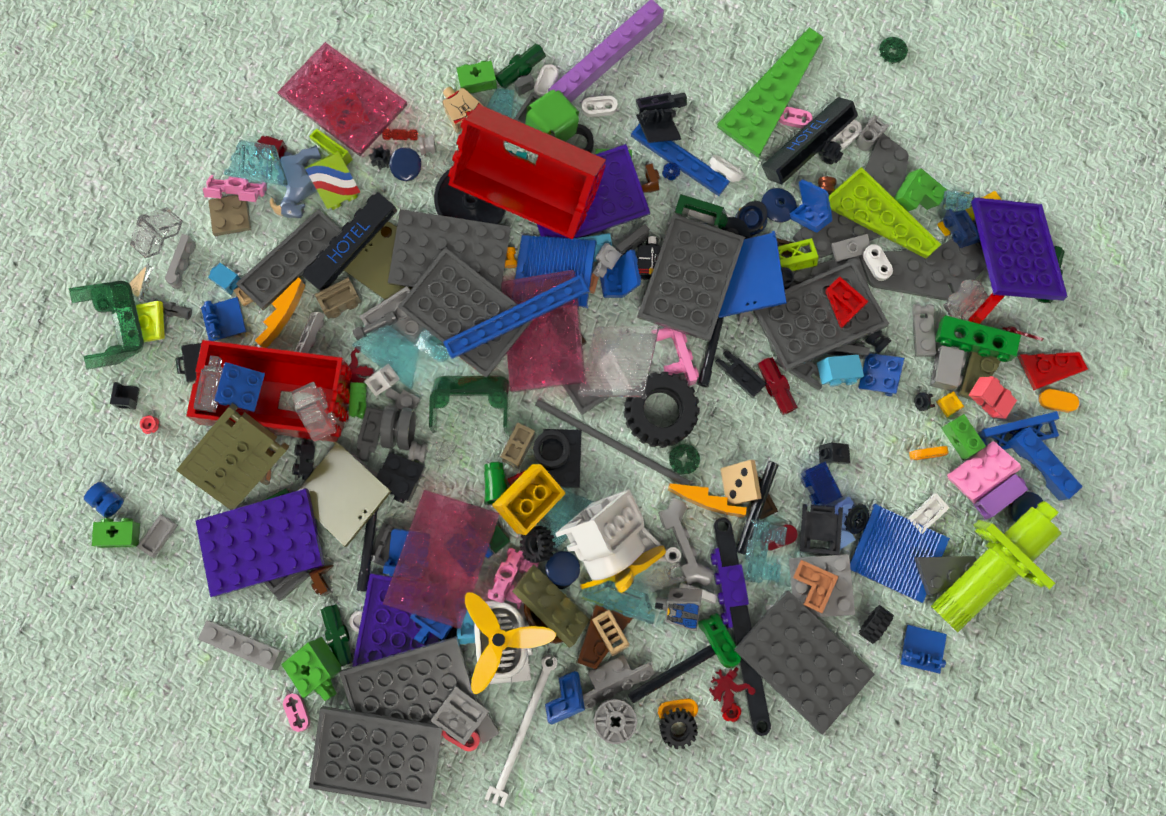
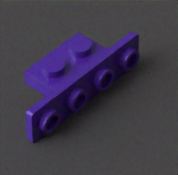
[710,548,749,629]

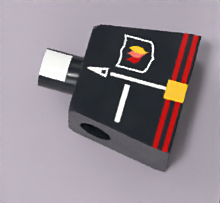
[637,236,662,280]

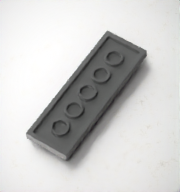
[236,209,342,311]

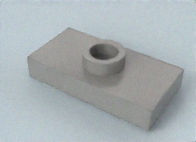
[831,234,870,262]

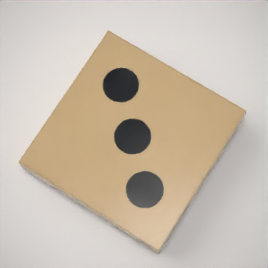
[720,460,762,506]

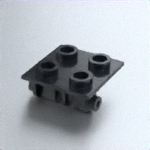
[636,108,681,143]

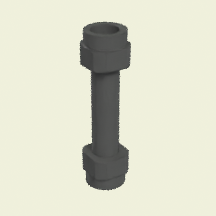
[353,311,399,340]

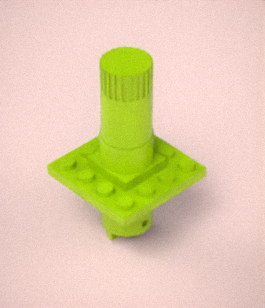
[931,501,1062,633]

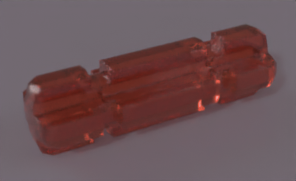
[382,129,418,140]

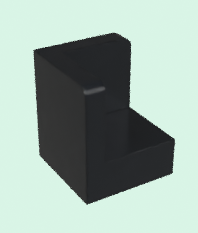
[110,382,140,410]

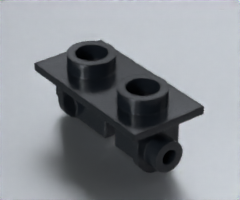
[292,439,315,481]

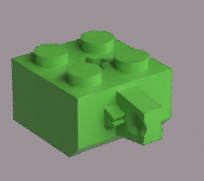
[281,637,341,701]

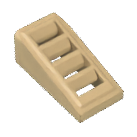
[592,610,630,656]

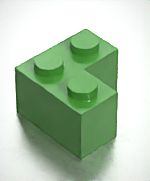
[894,168,948,212]

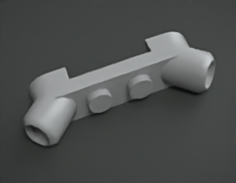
[658,499,714,586]

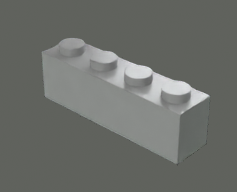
[198,620,286,670]

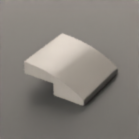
[431,687,489,745]

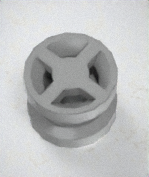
[419,135,436,155]
[408,441,428,463]

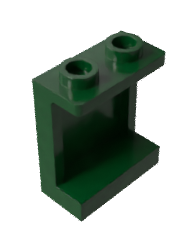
[674,194,728,229]

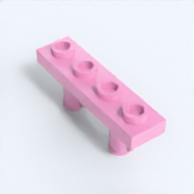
[652,327,699,386]

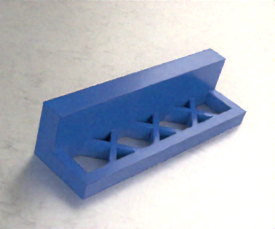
[978,411,1060,450]

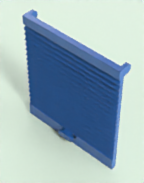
[718,231,787,318]
[512,235,597,308]
[850,504,950,603]

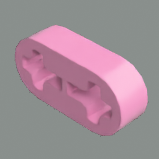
[779,107,812,129]
[283,693,310,732]

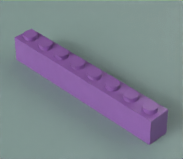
[548,0,664,102]

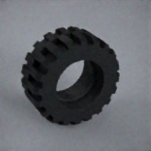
[624,371,700,448]

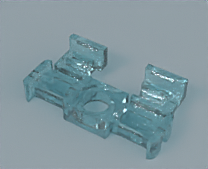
[744,519,787,583]

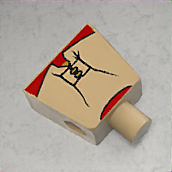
[442,87,483,133]

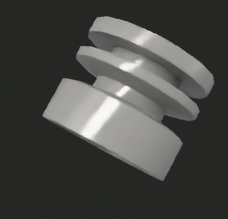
[593,699,637,744]

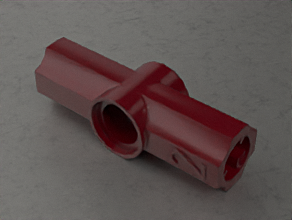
[757,357,798,415]

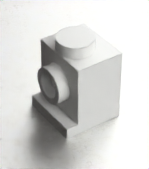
[364,363,400,396]

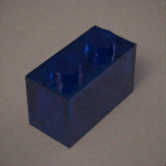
[800,462,843,506]

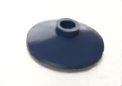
[761,188,797,223]

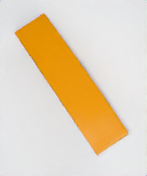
[255,277,305,348]
[668,483,747,518]

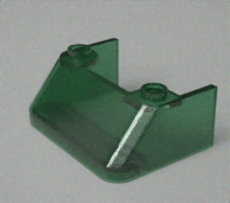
[69,281,144,370]
[429,376,510,434]

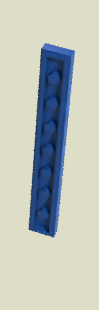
[443,274,590,359]

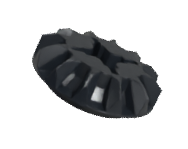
[844,503,869,534]

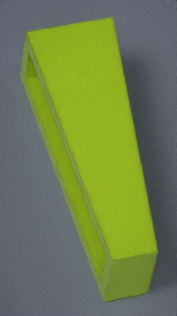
[309,128,353,166]

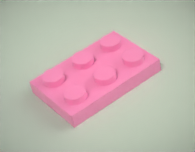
[947,441,1021,504]

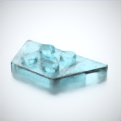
[224,140,288,186]
[352,325,420,389]
[536,490,594,553]
[581,580,655,625]

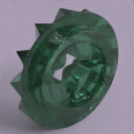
[879,37,908,64]
[669,444,700,475]

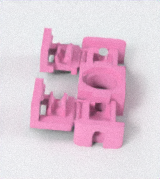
[203,175,267,202]
[487,548,539,609]

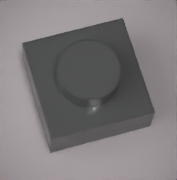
[515,74,534,96]

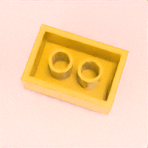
[492,464,566,535]

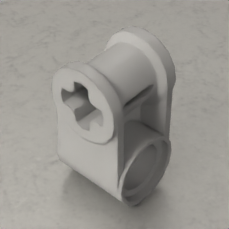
[856,115,889,151]

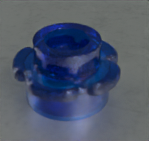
[662,163,680,181]

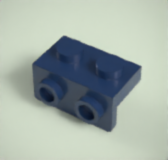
[943,208,981,248]

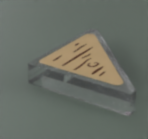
[124,263,153,304]

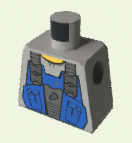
[655,588,703,631]

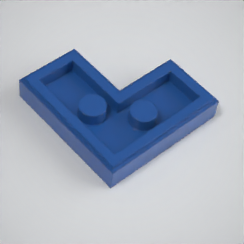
[545,671,585,725]

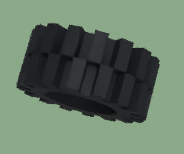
[520,526,556,563]
[859,605,894,644]
[659,708,698,749]

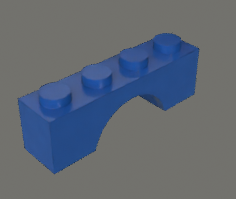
[1007,427,1083,501]

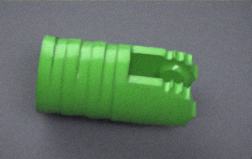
[349,383,367,419]

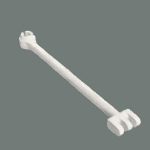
[484,655,557,807]

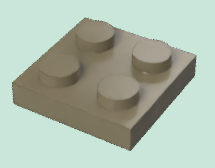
[208,195,251,236]

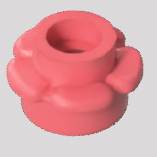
[140,415,159,434]

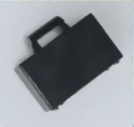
[175,343,201,383]

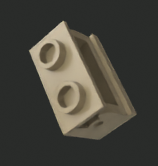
[314,278,361,319]
[500,422,536,469]

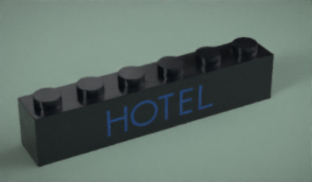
[762,97,858,185]
[302,192,397,291]

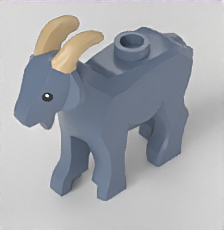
[270,145,322,218]

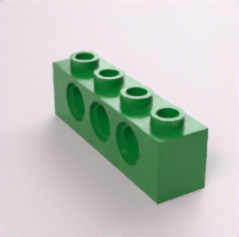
[935,315,1021,362]

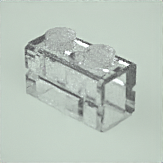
[943,279,988,321]

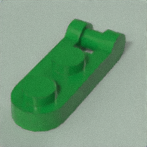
[698,613,741,669]

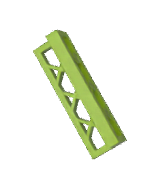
[778,238,818,271]

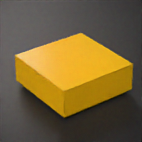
[936,391,964,417]

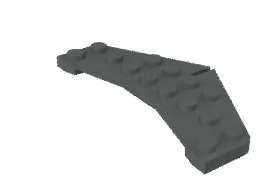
[793,133,909,258]
[859,223,986,302]

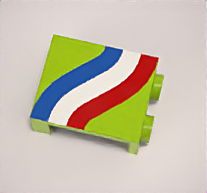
[305,151,360,210]

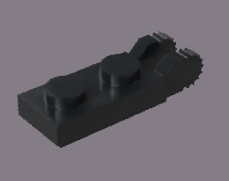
[715,350,766,398]

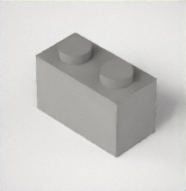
[930,346,966,391]

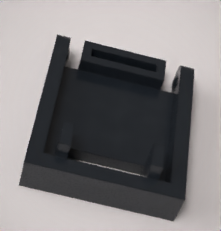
[800,504,843,555]

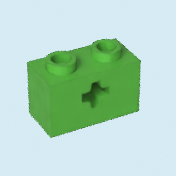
[456,60,497,94]
[941,414,986,460]
[91,518,140,548]

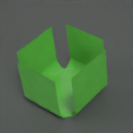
[525,90,579,142]

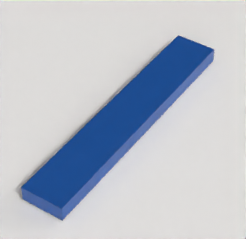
[631,123,730,196]

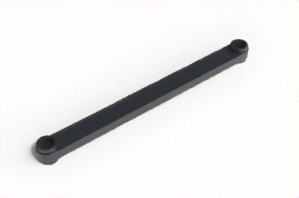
[713,517,771,736]

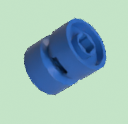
[84,481,124,518]

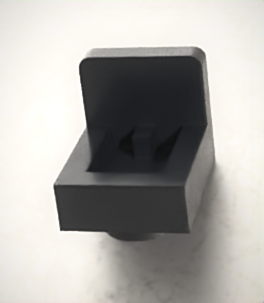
[819,442,850,464]

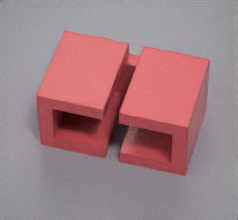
[969,376,1017,419]

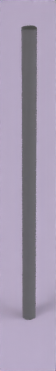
[535,399,690,485]

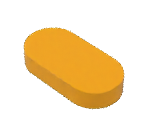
[1039,389,1079,413]
[909,446,949,460]
[658,698,698,719]

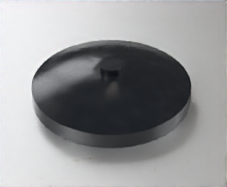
[434,168,506,225]

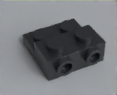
[376,452,426,504]

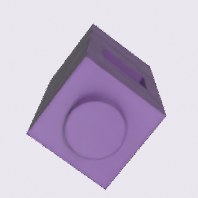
[973,474,1029,520]

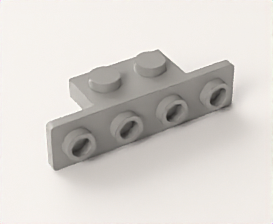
[583,655,655,709]

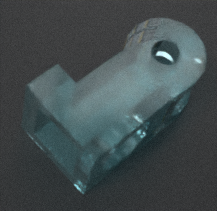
[942,190,975,211]
[414,328,450,362]

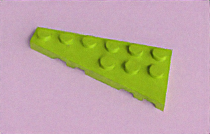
[829,167,941,259]

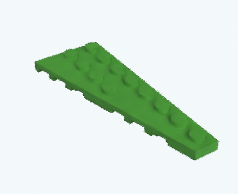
[717,27,823,158]

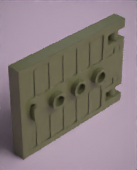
[176,403,289,510]

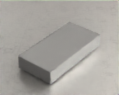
[137,514,178,558]

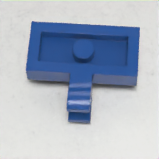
[410,601,455,644]

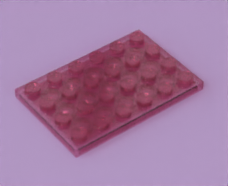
[277,42,407,156]
[501,270,586,393]
[383,490,500,629]

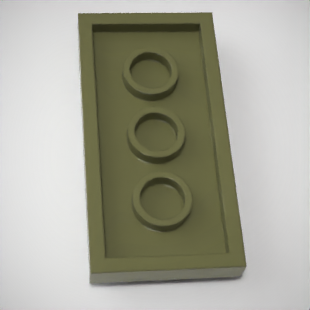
[512,565,590,648]

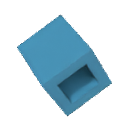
[208,263,241,295]

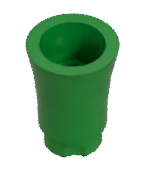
[484,462,508,506]

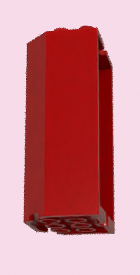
[448,104,606,240]
[186,340,352,442]

